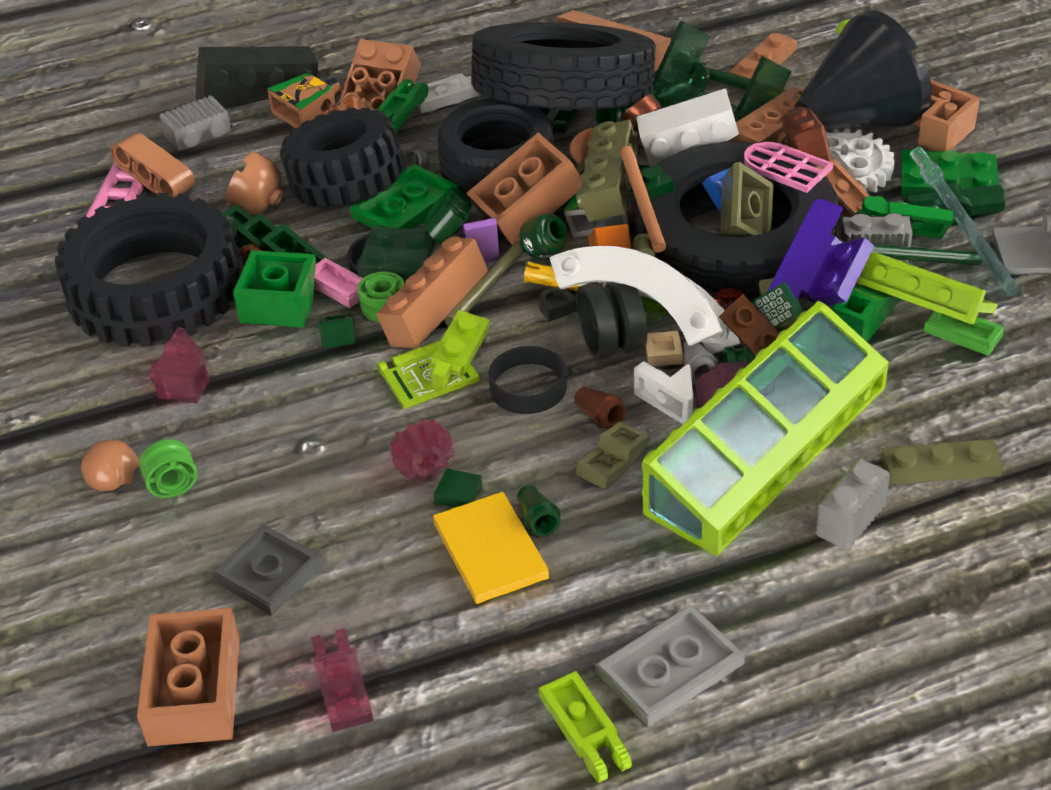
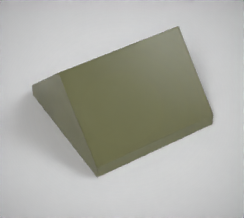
[720,162,773,237]

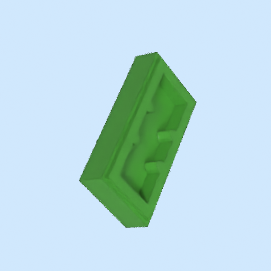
[924,311,1005,356]

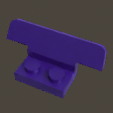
[767,199,874,306]

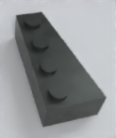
[195,46,319,109]

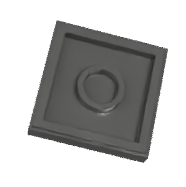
[212,525,324,616]

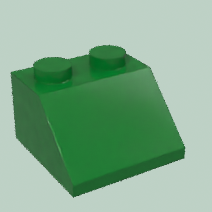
[233,250,316,327]

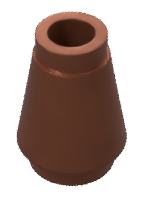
[574,386,626,428]

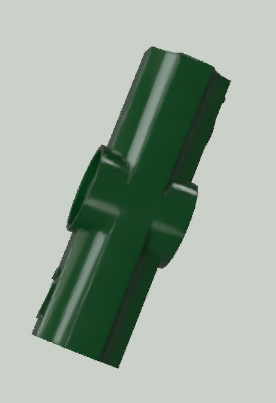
[903,183,1006,225]

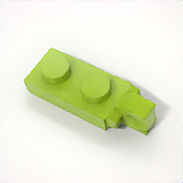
[430,310,490,391]

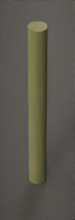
[444,242,524,326]

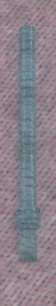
[911,147,1020,297]

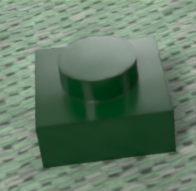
[630,165,674,199]

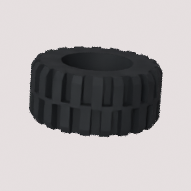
[280,108,403,209]

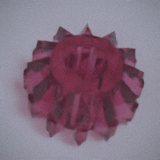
[390,418,455,482]

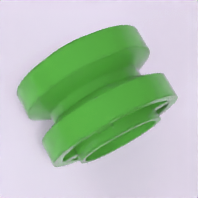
[358,271,404,322]
[139,439,197,498]

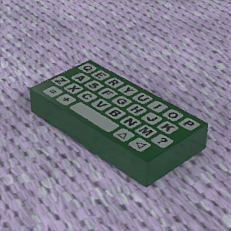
[744,281,803,345]

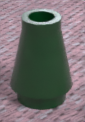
[517,485,560,537]

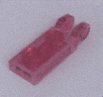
[311,628,374,733]

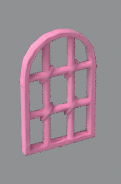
[744,142,834,193]

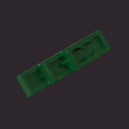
[221,204,329,264]

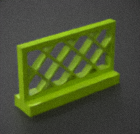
[856,251,998,324]

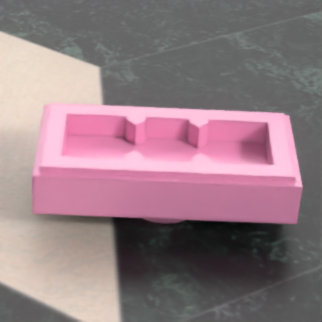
[314,258,363,308]

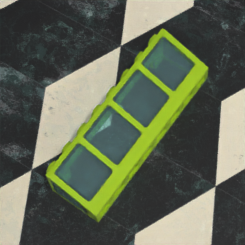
[642,301,889,557]

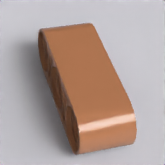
[110,133,195,197]

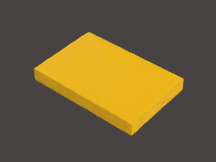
[433,492,549,604]

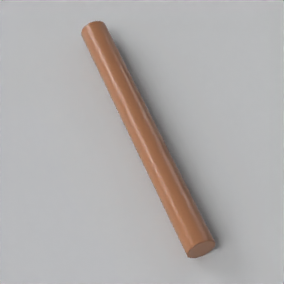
[620,146,666,252]

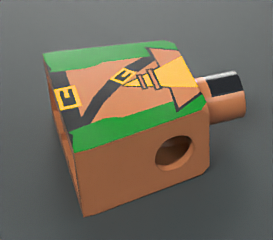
[267,74,341,128]

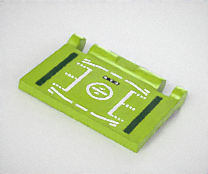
[377,341,480,409]

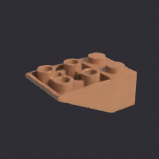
[339,39,421,110]

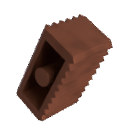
[781,107,832,166]

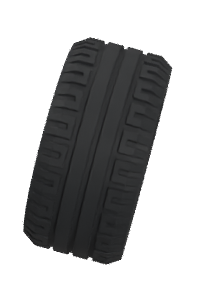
[437,98,554,200]

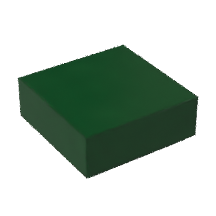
[434,468,482,508]

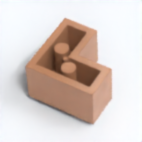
[913,79,980,152]

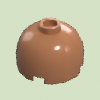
[225,151,283,215]

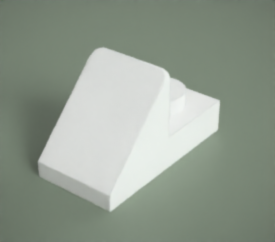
[634,361,693,424]

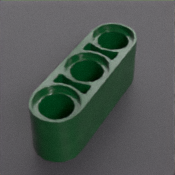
[423,186,471,244]

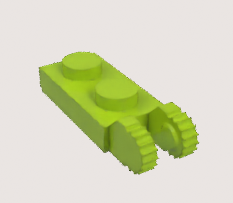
[538,671,632,783]

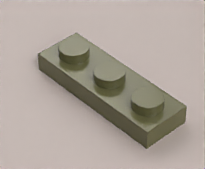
[881,439,1003,485]

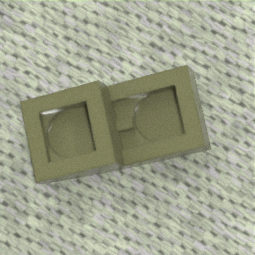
[575,421,650,490]

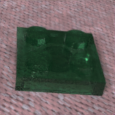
[357,226,436,280]

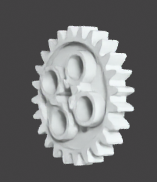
[816,128,895,193]

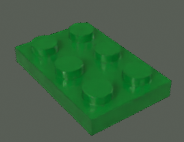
[901,149,999,196]
[349,164,459,234]

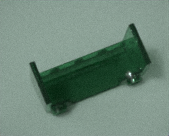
[652,21,792,122]

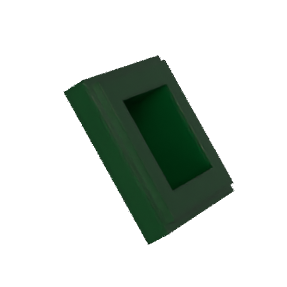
[319,313,356,348]

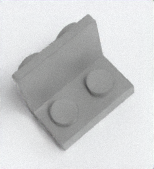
[992,202,1051,275]

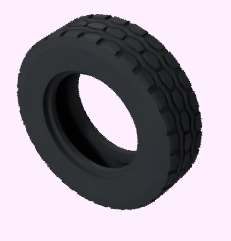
[471,22,656,109]
[634,142,838,306]

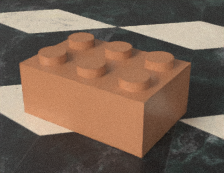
[466,132,581,246]
[137,608,240,746]

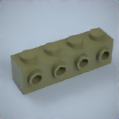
[576,119,639,222]

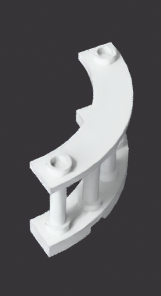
[549,246,744,357]

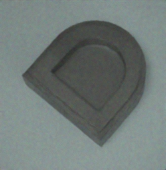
[539,287,577,322]

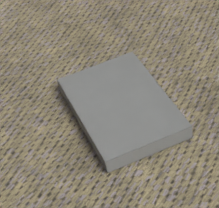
[595,604,745,727]

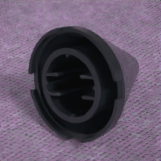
[795,10,932,129]

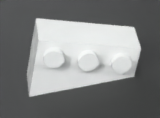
[636,88,739,167]

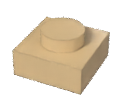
[645,331,683,366]

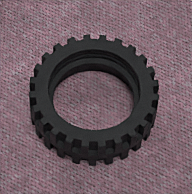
[55,193,241,347]

